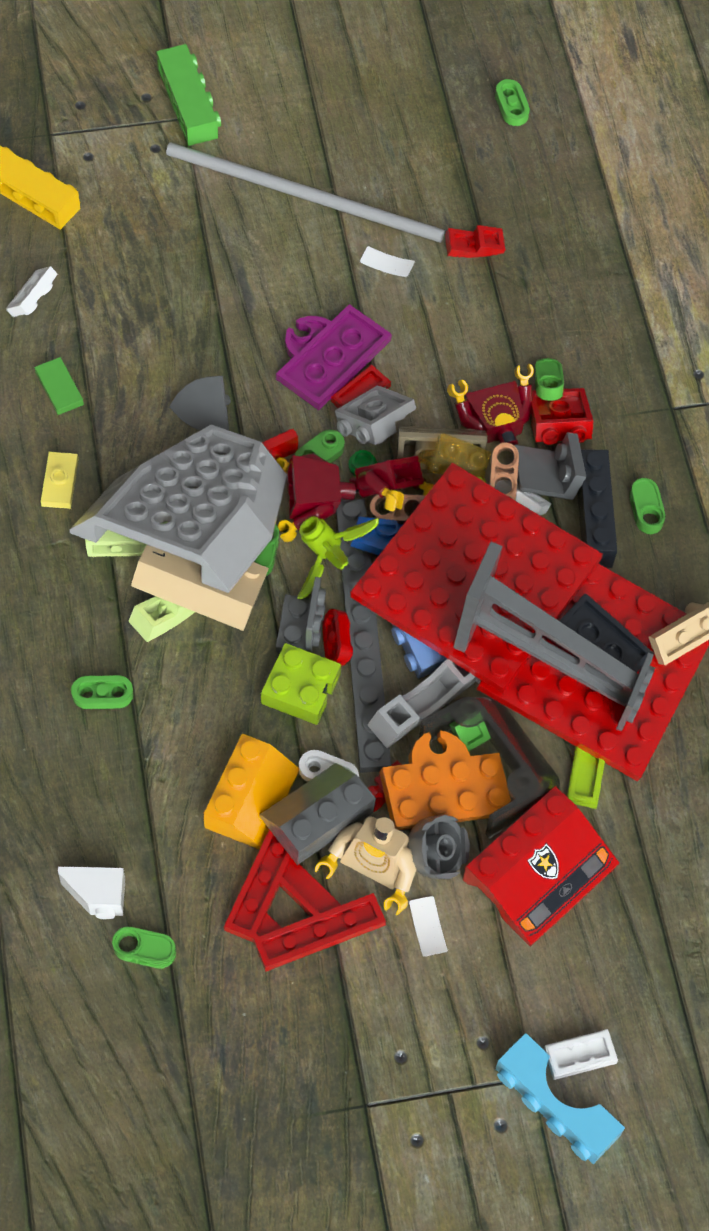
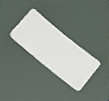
[360,246,415,277]
[409,896,448,957]

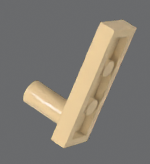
[649,602,709,665]

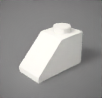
[58,867,125,919]

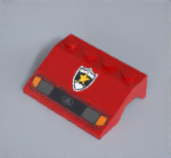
[463,786,619,947]

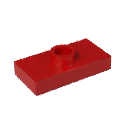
[262,428,298,460]

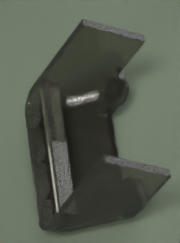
[419,697,560,839]

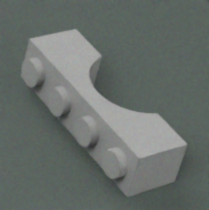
[368,659,478,748]

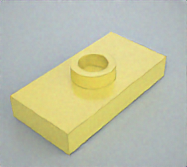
[41,452,79,509]

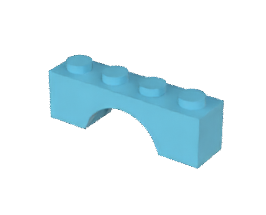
[495,1033,625,1164]

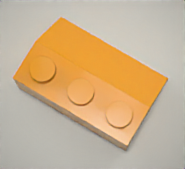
[204,733,299,850]

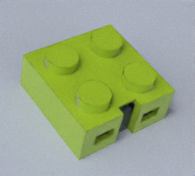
[261,643,341,725]

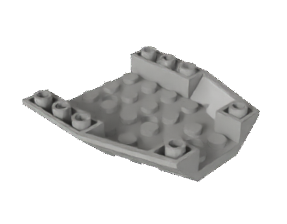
[70,425,287,593]

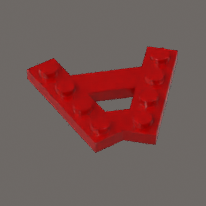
[224,829,386,972]

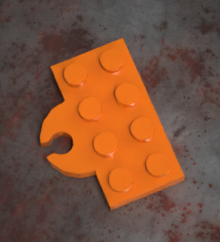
[379,730,514,830]

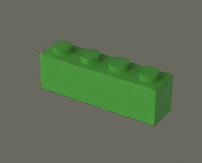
[156,44,221,146]

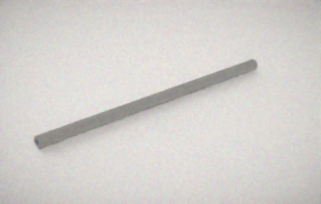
[166,142,445,243]

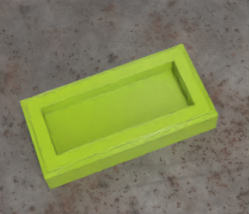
[567,747,605,809]

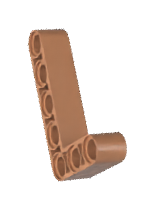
[370,442,519,524]

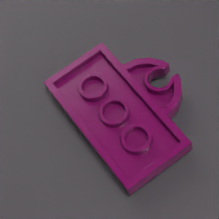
[276,304,392,410]

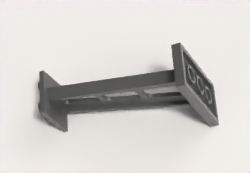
[454,542,655,731]

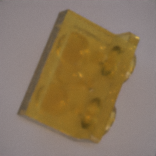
[418,433,491,480]

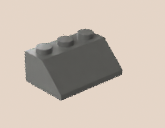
[260,763,376,865]

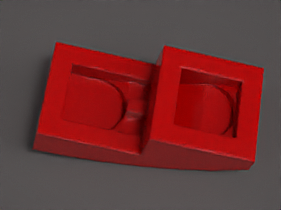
[445,225,506,258]

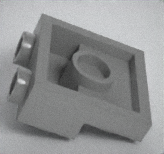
[335,386,416,445]

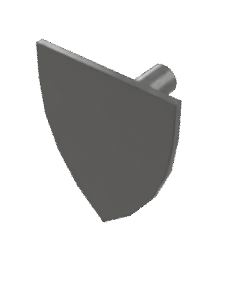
[170,376,231,431]

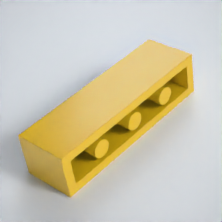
[0,146,81,230]

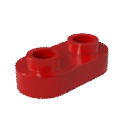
[322,608,353,667]

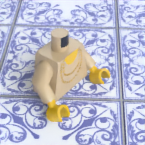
[315,816,416,915]

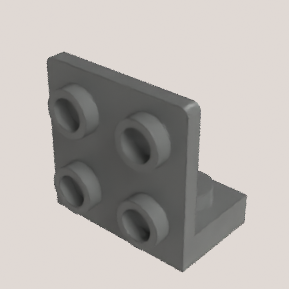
[513,432,586,500]
[276,577,326,653]

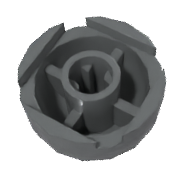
[407,815,470,880]

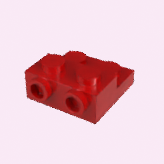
[531,388,594,445]

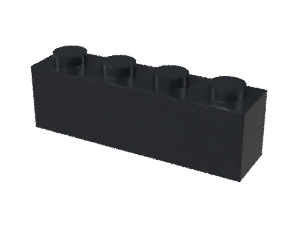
[577,450,617,568]

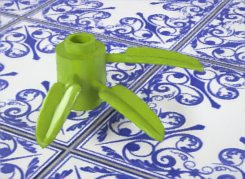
[297,516,379,599]

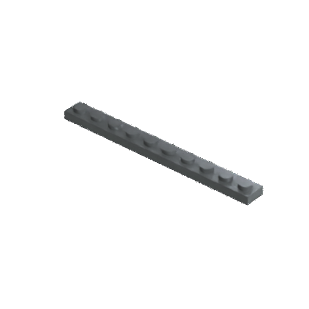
[336,499,391,773]

